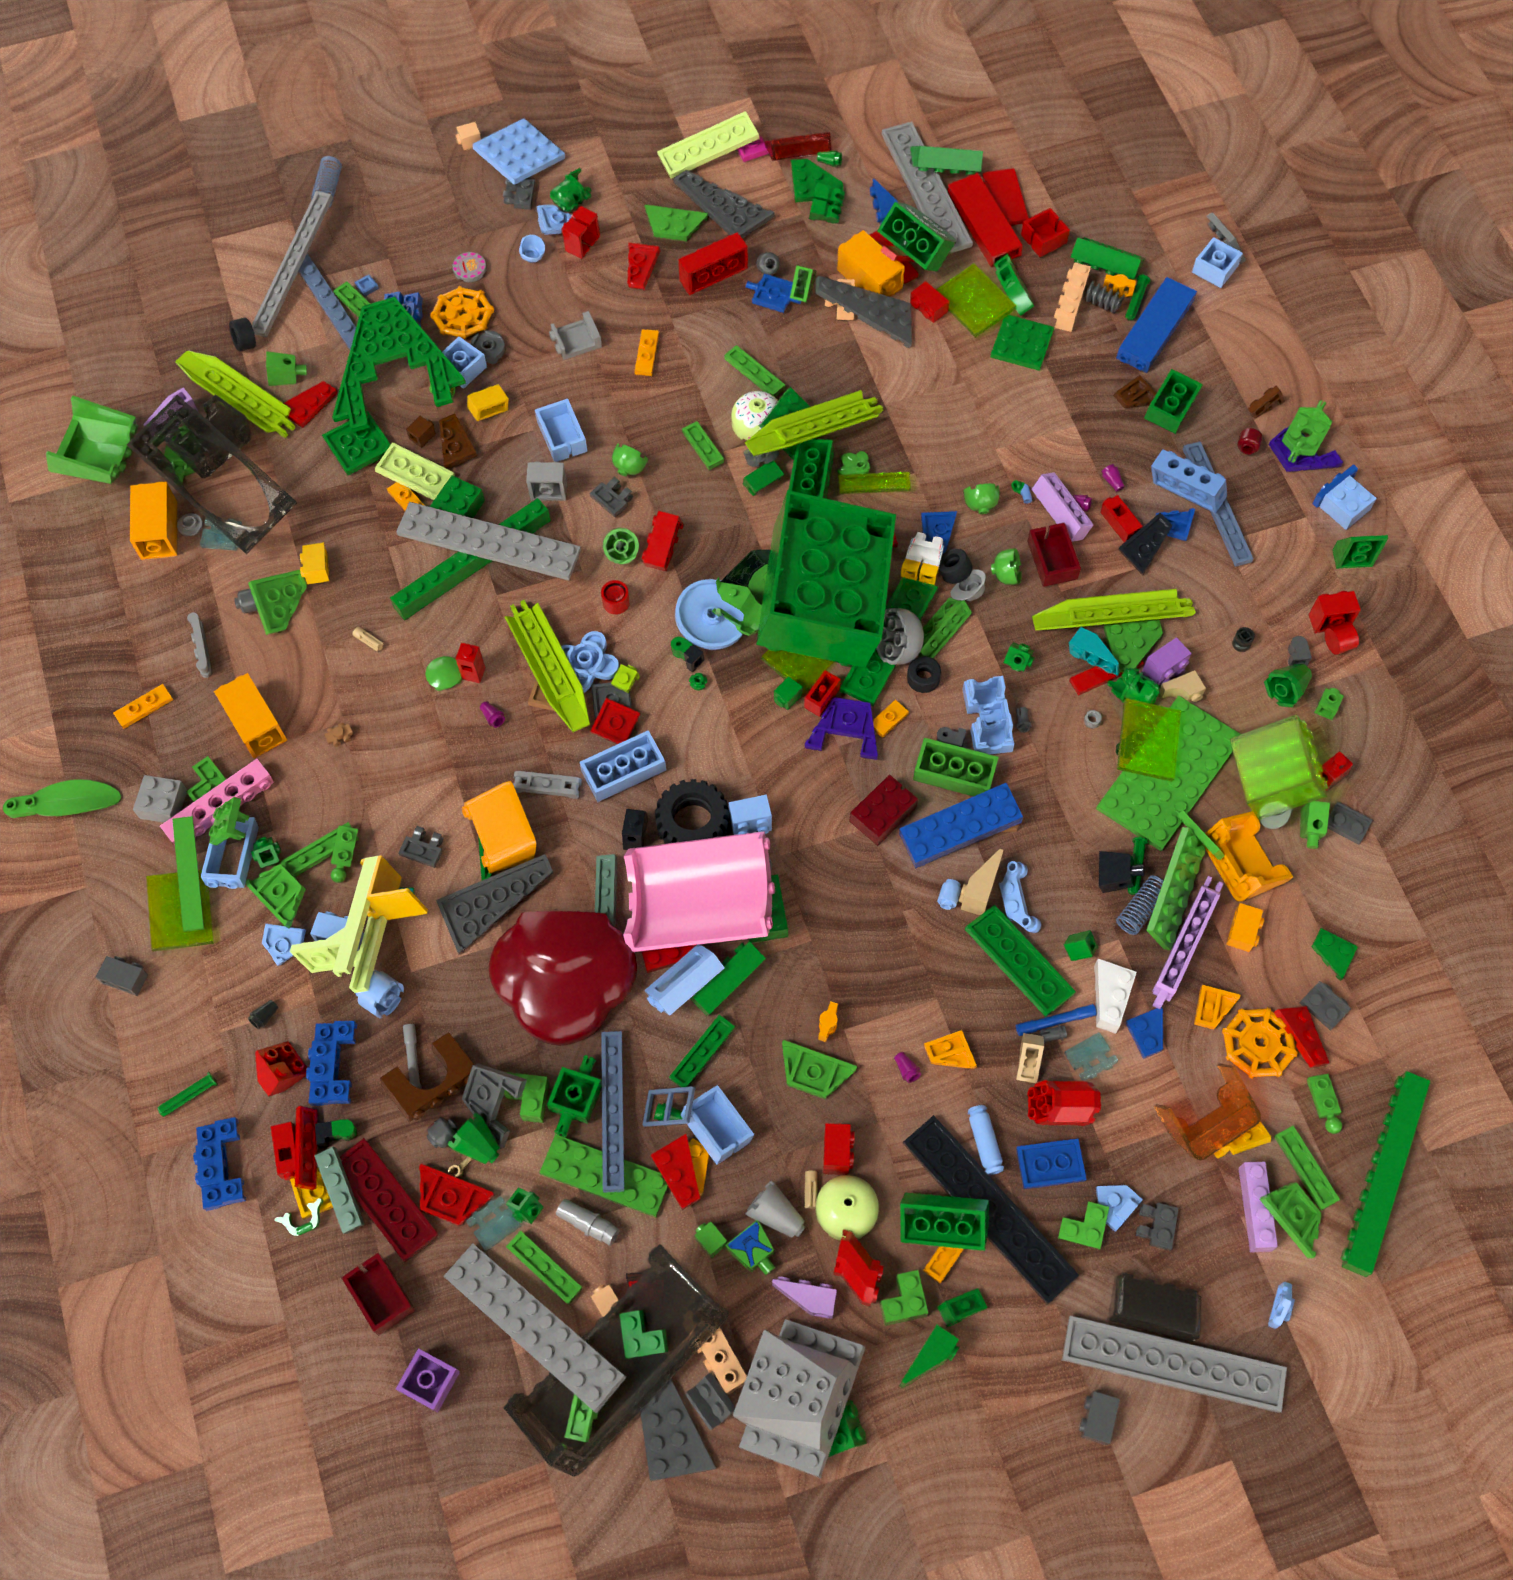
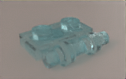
[200,517,242,551]
[1064,1032,1118,1081]
[466,1196,521,1251]

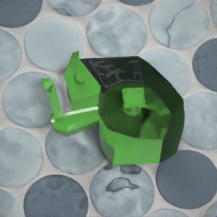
[712,549,770,636]

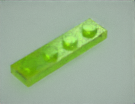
[838,472,911,494]

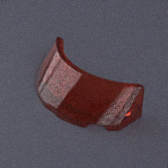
[764,132,832,161]

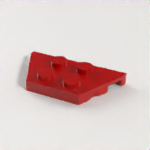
[419,1164,495,1226]

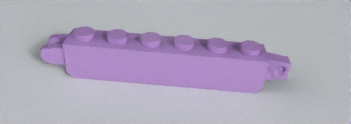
[1152,876,1224,1009]

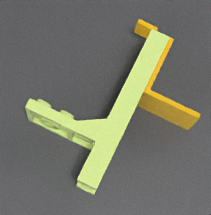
[290,855,428,993]

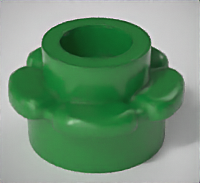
[689,673,707,691]

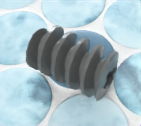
[1086,281,1125,313]

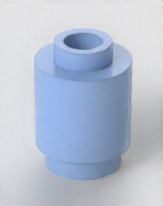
[937,879,961,910]

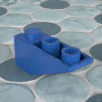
[870,179,898,225]

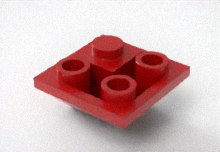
[255,1041,307,1097]

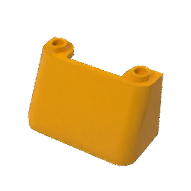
[462,781,536,874]
[1205,811,1293,901]

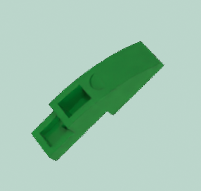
[994,254,1034,316]

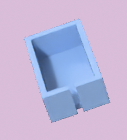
[535,399,588,462]
[681,1085,754,1165]

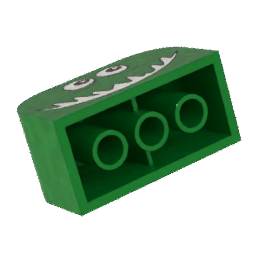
[877,202,957,271]

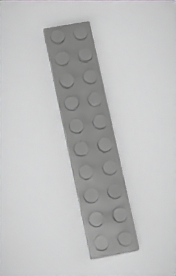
[881,122,973,254]
[396,502,581,581]
[444,1243,626,1413]
[1062,1316,1287,1413]

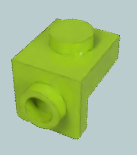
[611,664,640,693]

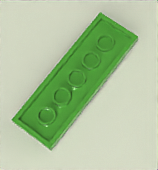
[1147,827,1205,950]
[539,1134,668,1218]

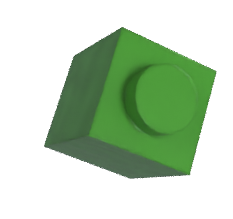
[694,1221,727,1259]

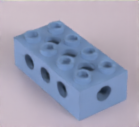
[1151,449,1227,513]

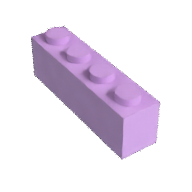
[1032,472,1094,542]
[1239,1162,1278,1252]

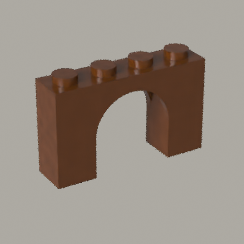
[380,1032,474,1123]

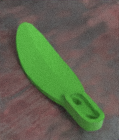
[3,779,121,818]

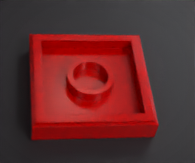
[590,698,641,744]

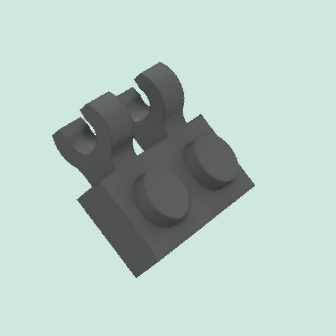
[503,178,535,210]
[590,477,633,518]
[398,826,444,868]
[1135,1203,1178,1251]

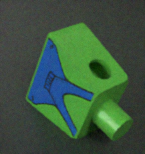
[725,1220,776,1276]

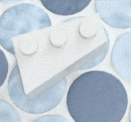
[1094,959,1137,1034]

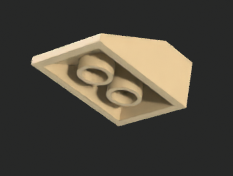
[959,849,1003,915]

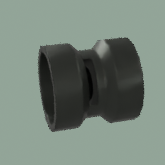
[1232,627,1255,652]

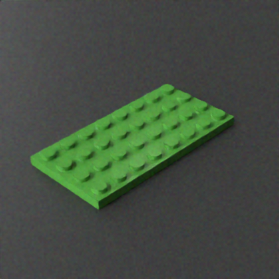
[1096,696,1243,851]

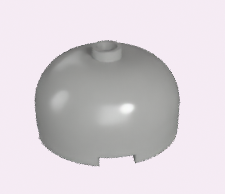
[876,608,924,665]

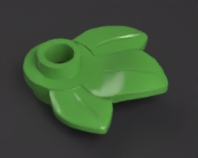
[837,451,870,477]

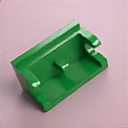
[743,460,784,496]

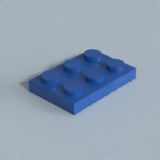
[1016,1139,1087,1190]

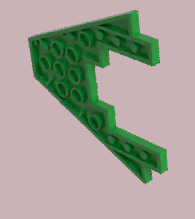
[332,297,466,432]

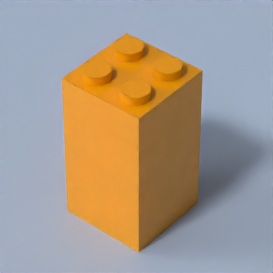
[837,230,905,297]
[130,481,177,560]
[214,673,287,759]

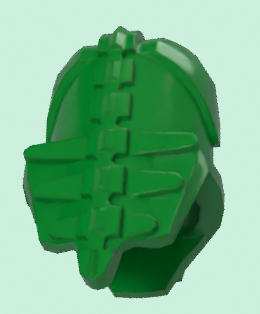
[550,168,591,212]
[1107,668,1160,709]

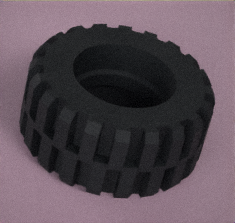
[655,779,730,844]

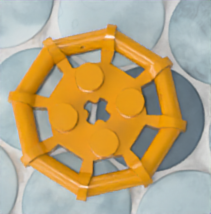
[430,286,494,340]
[1222,1007,1298,1079]

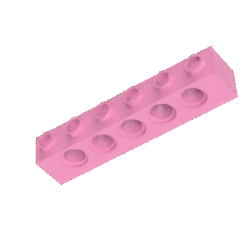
[160,759,274,846]

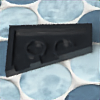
[1118,513,1172,576]

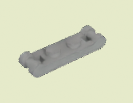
[187,612,212,678]
[513,771,582,799]

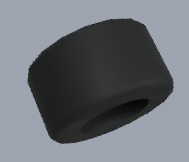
[229,317,256,351]
[938,548,973,584]
[907,656,941,693]

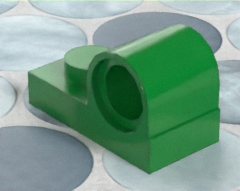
[937,1288,988,1327]

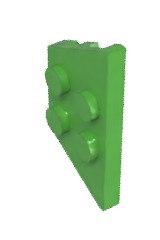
[645,205,708,241]
[245,864,306,929]
[782,1040,857,1099]
[1259,1182,1321,1258]

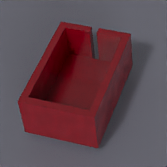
[1027,522,1081,587]
[849,774,918,846]
[341,1253,415,1336]

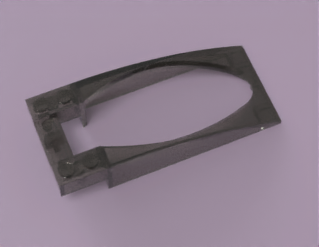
[127,395,298,555]

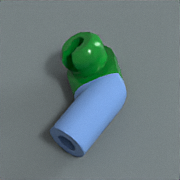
[1011,480,1032,504]

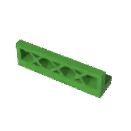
[919,598,972,658]

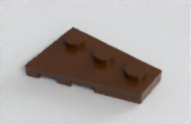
[439,413,477,469]

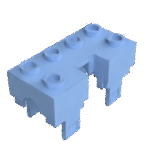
[962,676,1014,755]

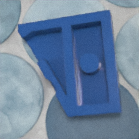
[1156,508,1195,541]
[1125,1007,1163,1059]

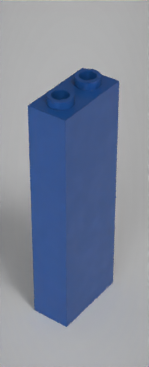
[1116,277,1197,373]

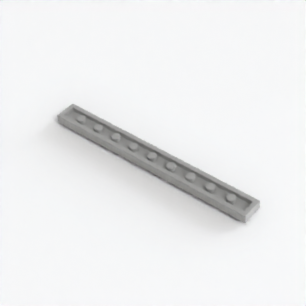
[252,191,333,337]

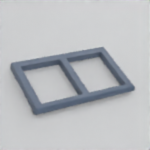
[642,1086,695,1127]

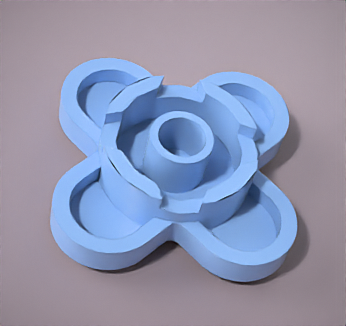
[561,631,620,693]

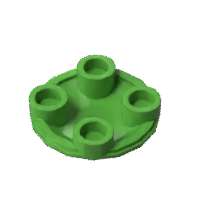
[425,656,462,691]

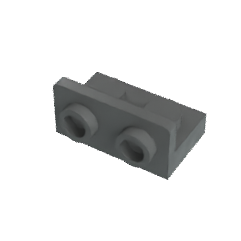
[1299,981,1351,1031]
[685,1372,736,1430]

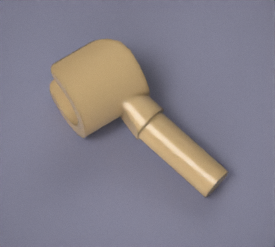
[448,1157,472,1178]

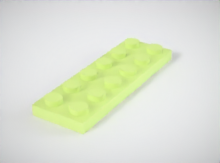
[657,111,759,179]

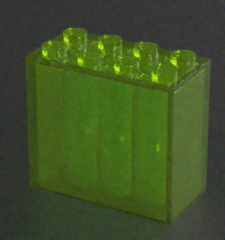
[1230,714,1328,820]

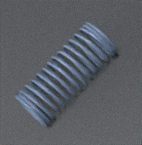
[311,156,342,207]
[1116,875,1164,935]

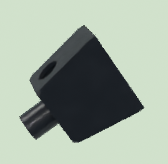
[622,809,648,850]
[1099,851,1145,893]

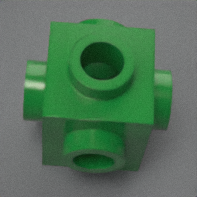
[1003,642,1035,672]
[251,837,281,868]
[506,1187,544,1225]

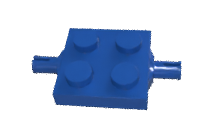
[746,274,801,313]

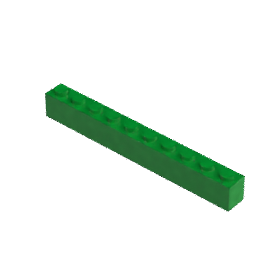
[390,498,551,621]
[1341,1071,1430,1277]

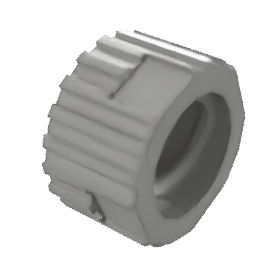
[1084,710,1102,729]

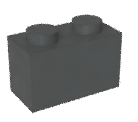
[95,956,148,996]
[1079,1391,1120,1446]

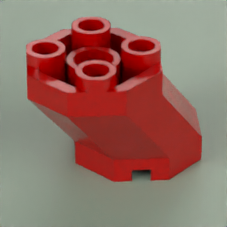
[1027,1080,1101,1126]
[833,1230,884,1306]

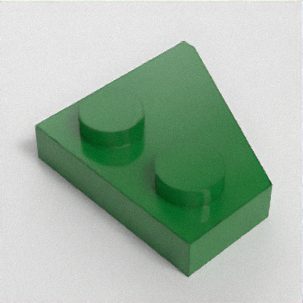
[1311,928,1358,981]

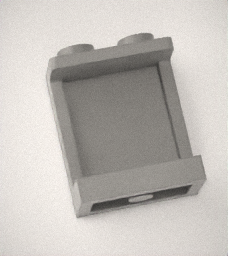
[549,311,602,360]

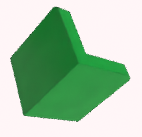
[1064,930,1098,961]

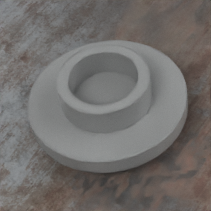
[177,513,203,536]

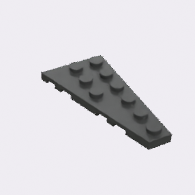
[633,1354,716,1481]

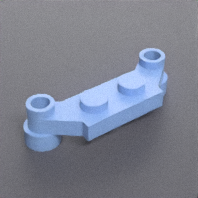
[999,861,1041,933]

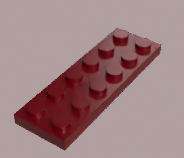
[340,1138,439,1263]

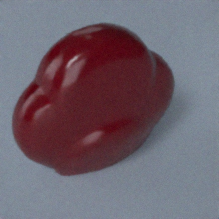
[489,911,637,1046]

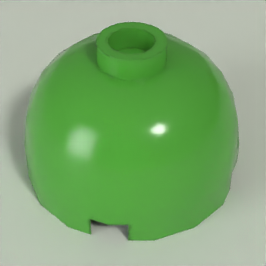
[612,443,648,477]
[963,483,1000,514]
[602,527,639,564]
[991,548,1022,585]

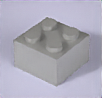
[526,461,567,501]
[133,775,187,823]

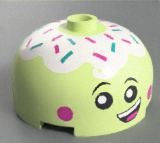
[731,391,778,440]

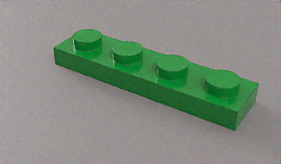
[669,1015,735,1088]

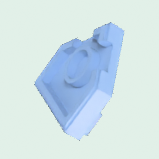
[537,205,572,235]
[262,924,306,966]
[1096,1185,1143,1232]
[1268,1282,1295,1329]

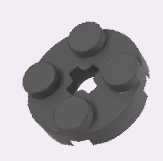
[470,330,505,364]
[743,449,780,467]

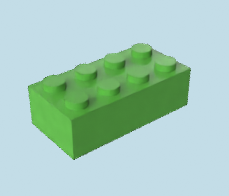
[913,738,999,796]

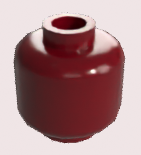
[1237,428,1263,455]

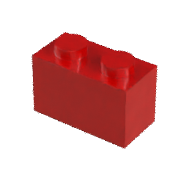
[910,281,949,323]
[804,670,841,717]

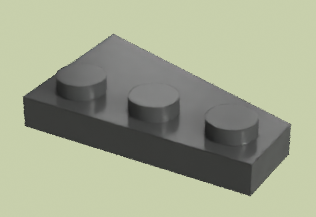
[1207,212,1246,264]

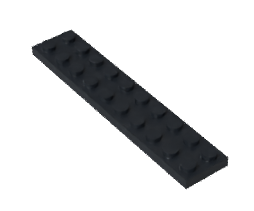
[903,1115,1079,1305]

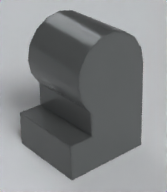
[1288,636,1312,666]
[936,727,966,747]

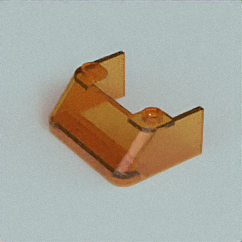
[1154,1063,1261,1160]

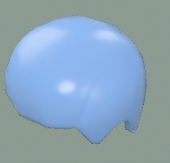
[519,235,545,262]

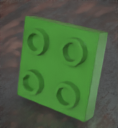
[209,797,249,846]

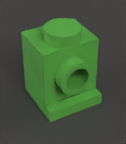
[1314,688,1344,720]

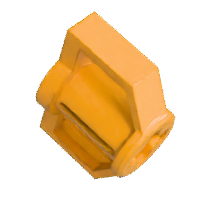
[1103,274,1136,297]
[818,1001,838,1042]

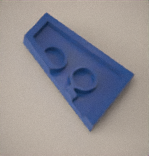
[921,511,957,553]

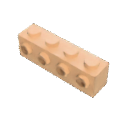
[1054,263,1091,332]
[682,1302,747,1395]

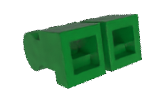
[809,182,845,224]

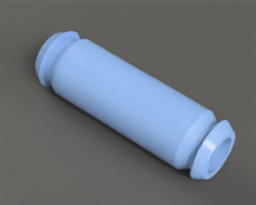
[967,1105,1004,1175]

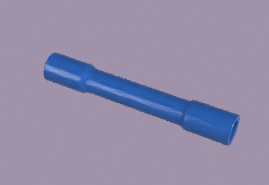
[1016,1004,1097,1036]

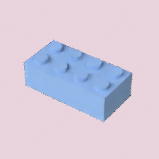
[579,730,666,802]

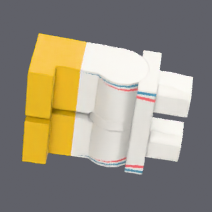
[901,532,944,585]

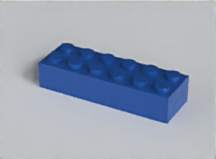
[899,782,1023,869]

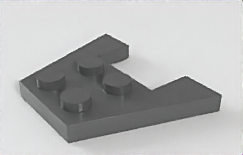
[462,1063,527,1149]

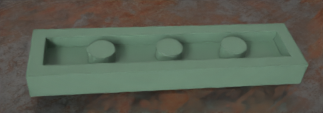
[595,854,617,927]
[314,1147,365,1234]

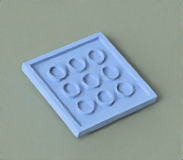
[473,118,565,185]

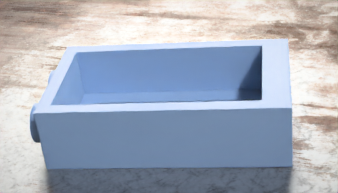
[201,817,259,889]
[644,944,724,1016]

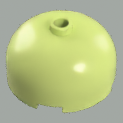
[816,1175,879,1241]

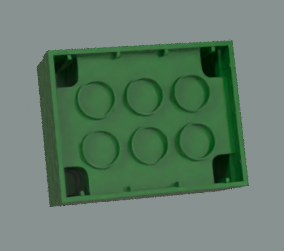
[756,490,896,668]

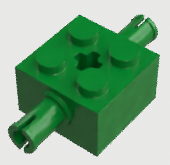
[547,1055,602,1137]

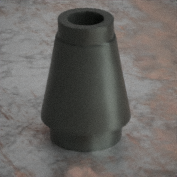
[248,1000,278,1029]

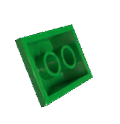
[1332,535,1388,569]
[899,1325,960,1389]

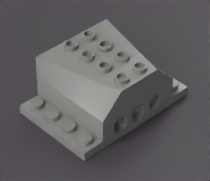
[733,1319,866,1478]

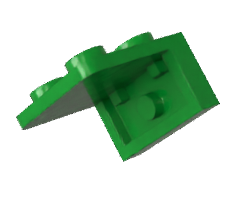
[828,1400,867,1458]

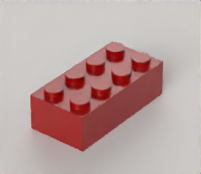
[678,232,748,295]

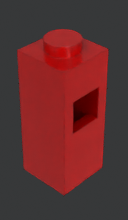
[1100,495,1143,543]
[455,643,486,683]
[270,1122,296,1180]

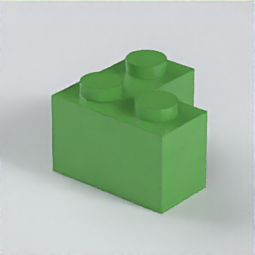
[504,1072,550,1123]
[880,1270,928,1326]

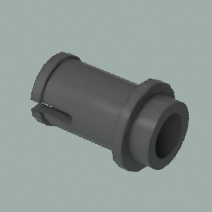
[1016,707,1032,733]
[1040,1024,1067,1043]

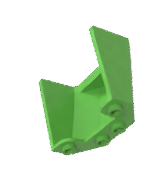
[46,396,138,484]

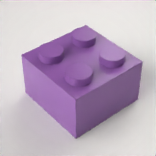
[1142,637,1192,688]
[396,1348,460,1413]

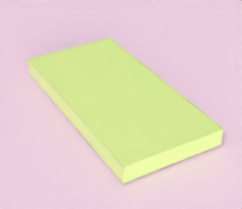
[375,442,455,500]

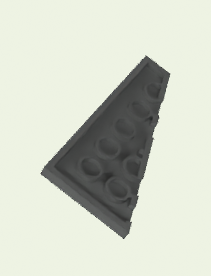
[674,170,775,238]
[816,276,912,349]
[436,854,553,954]

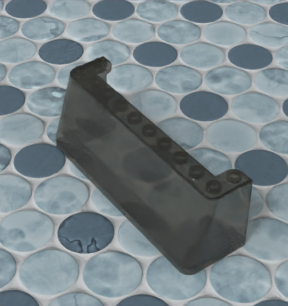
[503,1244,729,1476]

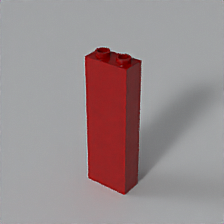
[948,173,1022,268]

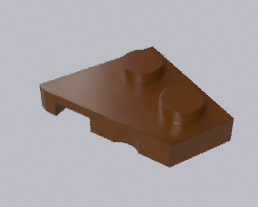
[1113,375,1157,409]
[1248,386,1285,419]

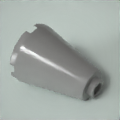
[745,1180,805,1238]

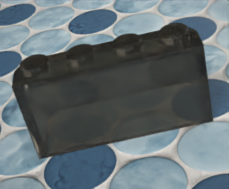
[1107,1273,1202,1342]

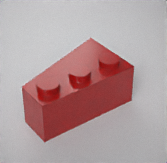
[642,511,684,572]

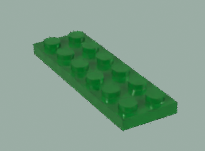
[965,905,1076,1017]

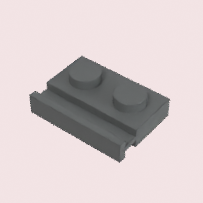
[1327,801,1373,845]

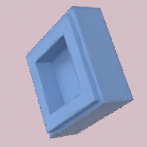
[355,274,379,297]

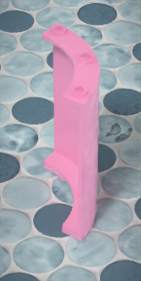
[623,831,775,952]

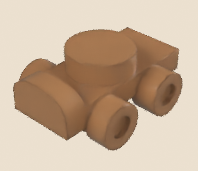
[324,723,353,747]

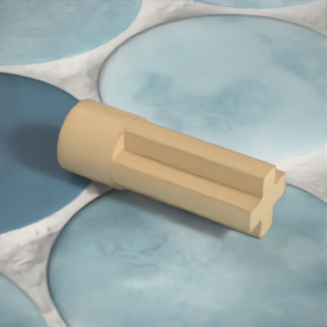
[353,627,384,652]
[805,1171,817,1209]

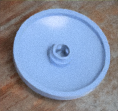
[675,579,744,650]

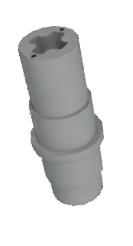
[556,1199,620,1246]

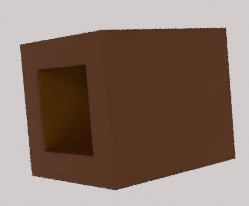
[406,416,436,448]

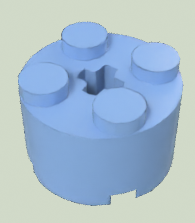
[356,970,404,1018]

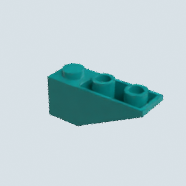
[1069,627,1119,676]

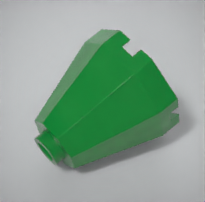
[1264,664,1312,707]
[447,1112,500,1165]

